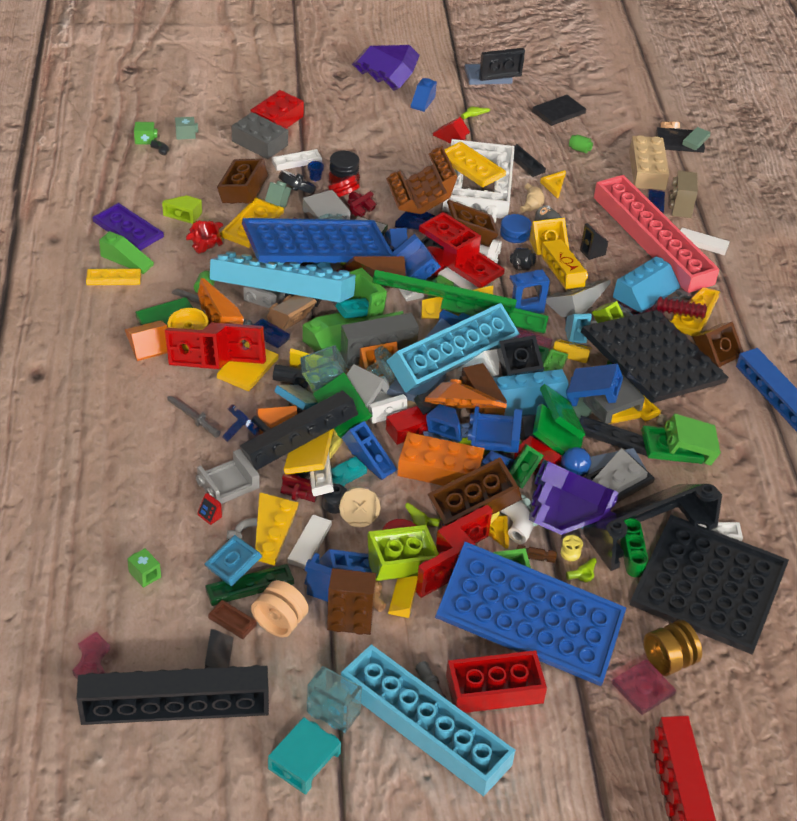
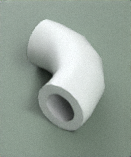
[501,501,533,544]

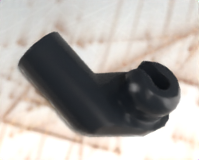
[150,140,169,156]

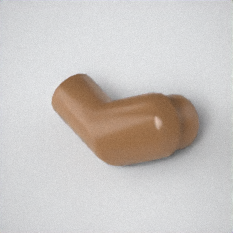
[374,581,386,612]

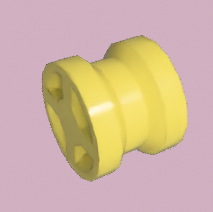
[560,535,583,561]

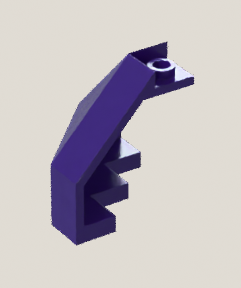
[352,45,420,91]
[529,459,618,535]

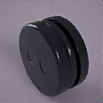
[330,150,360,178]

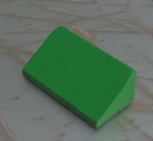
[509,444,544,489]

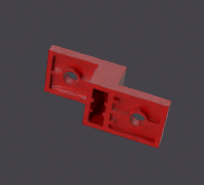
[419,212,505,288]
[165,322,266,369]
[416,504,493,598]

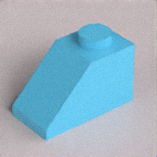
[565,314,592,343]

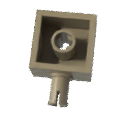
[669,171,698,218]

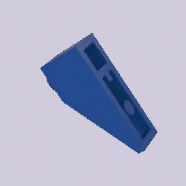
[342,421,397,480]
[319,549,372,573]

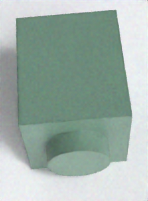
[175,117,198,140]
[265,180,291,207]

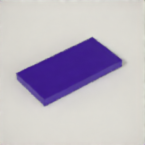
[92,203,164,251]

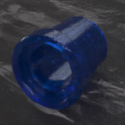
[308,161,324,181]

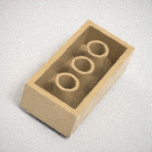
[629,135,669,190]

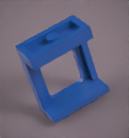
[510,269,550,314]

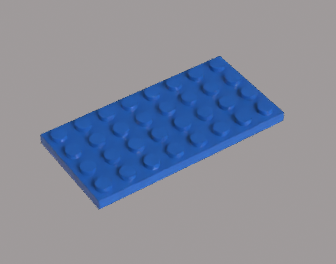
[242,218,394,263]
[435,542,626,686]

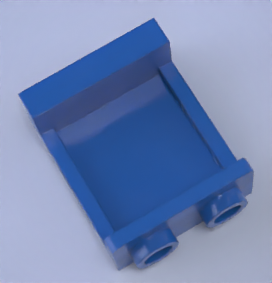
[392,234,441,280]
[566,363,623,406]
[468,406,522,453]
[304,553,364,602]

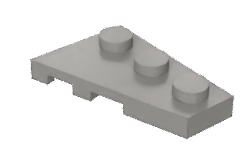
[592,448,648,493]

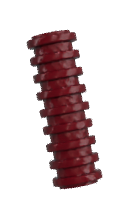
[656,296,707,320]

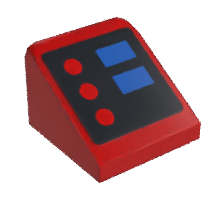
[197,493,222,525]

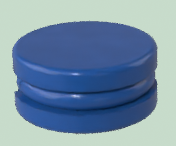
[500,214,532,243]

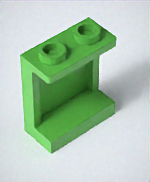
[349,268,387,321]
[665,413,721,465]

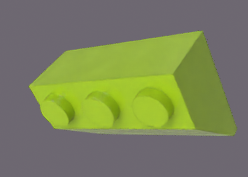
[367,525,439,581]

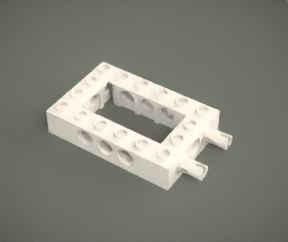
[442,139,515,223]

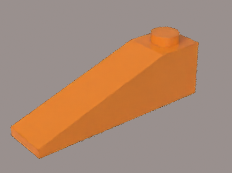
[197,278,244,325]
[425,379,507,408]

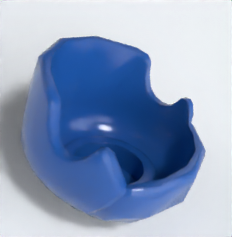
[560,447,592,476]

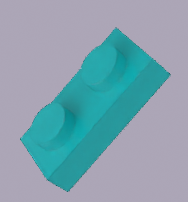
[335,298,369,318]
[331,456,367,486]

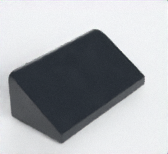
[205,629,234,668]

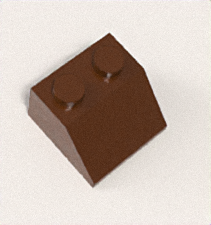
[693,321,743,367]

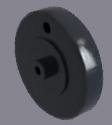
[278,170,317,194]

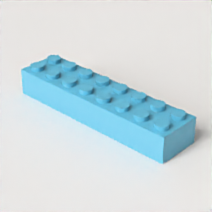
[210,251,356,303]
[386,303,520,393]
[340,644,516,797]

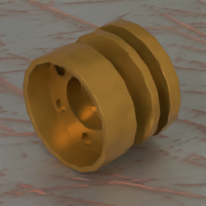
[643,619,702,677]

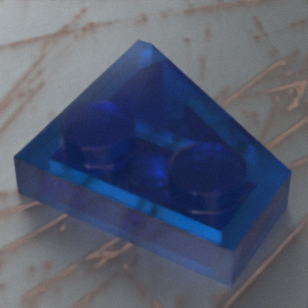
[395,212,435,230]

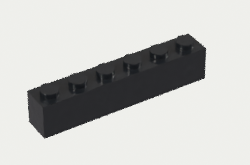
[240,390,358,471]

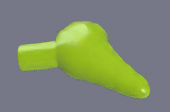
[461,106,490,120]
[405,503,440,527]
[566,558,597,583]

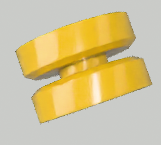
[167,308,209,352]

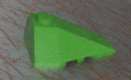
[302,312,367,359]

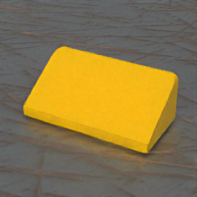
[553,339,592,363]
[388,576,417,618]

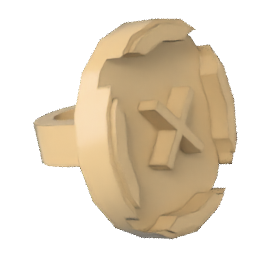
[339,486,381,528]

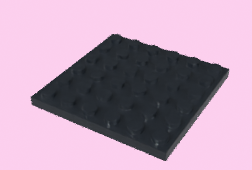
[581,310,729,403]
[629,515,789,655]

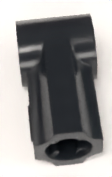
[273,364,312,389]

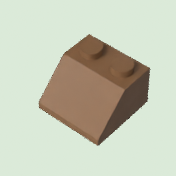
[266,295,317,334]

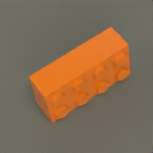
[397,432,485,486]

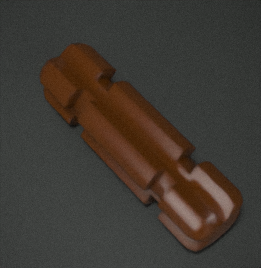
[516,545,557,563]

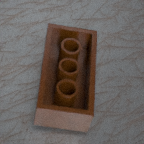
[428,457,522,526]

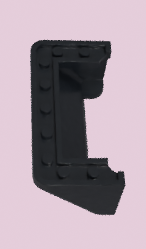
[583,484,722,571]

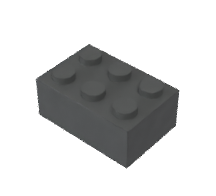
[231,112,288,159]

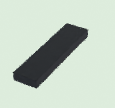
[580,415,647,456]

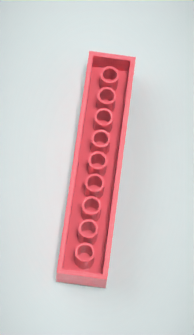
[594,175,719,293]

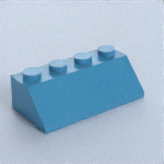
[613,257,680,313]
[493,369,571,416]

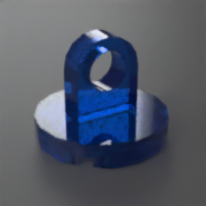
[222,404,260,442]

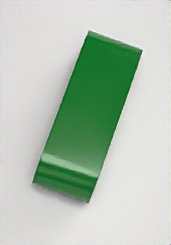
[620,518,648,578]

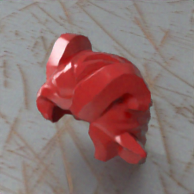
[186,220,223,254]

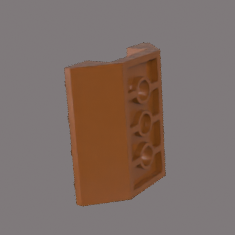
[386,146,457,214]

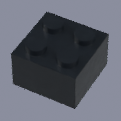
[497,335,544,377]

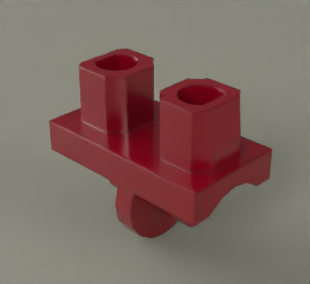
[348,191,377,217]
[280,473,317,503]

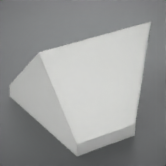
[457,349,499,378]

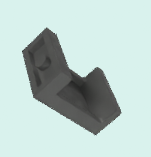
[583,374,645,424]

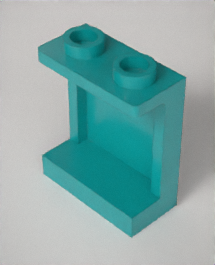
[268,717,341,795]

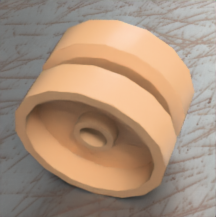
[251,580,309,638]

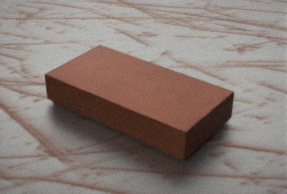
[208,600,257,639]

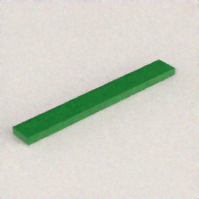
[372,270,517,312]

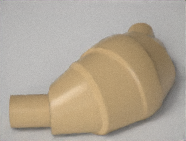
[520,183,545,213]

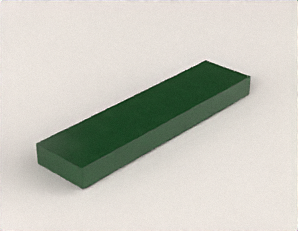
[205,564,294,606]

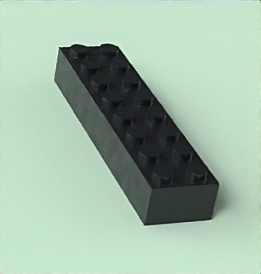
[76,665,269,725]

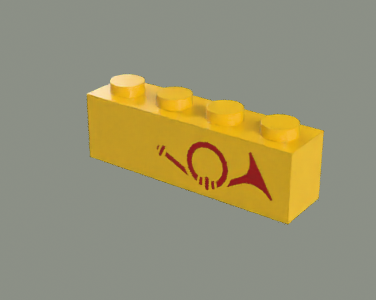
[541,239,588,289]

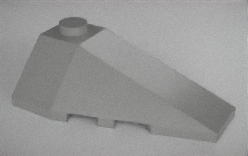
[546,280,611,317]

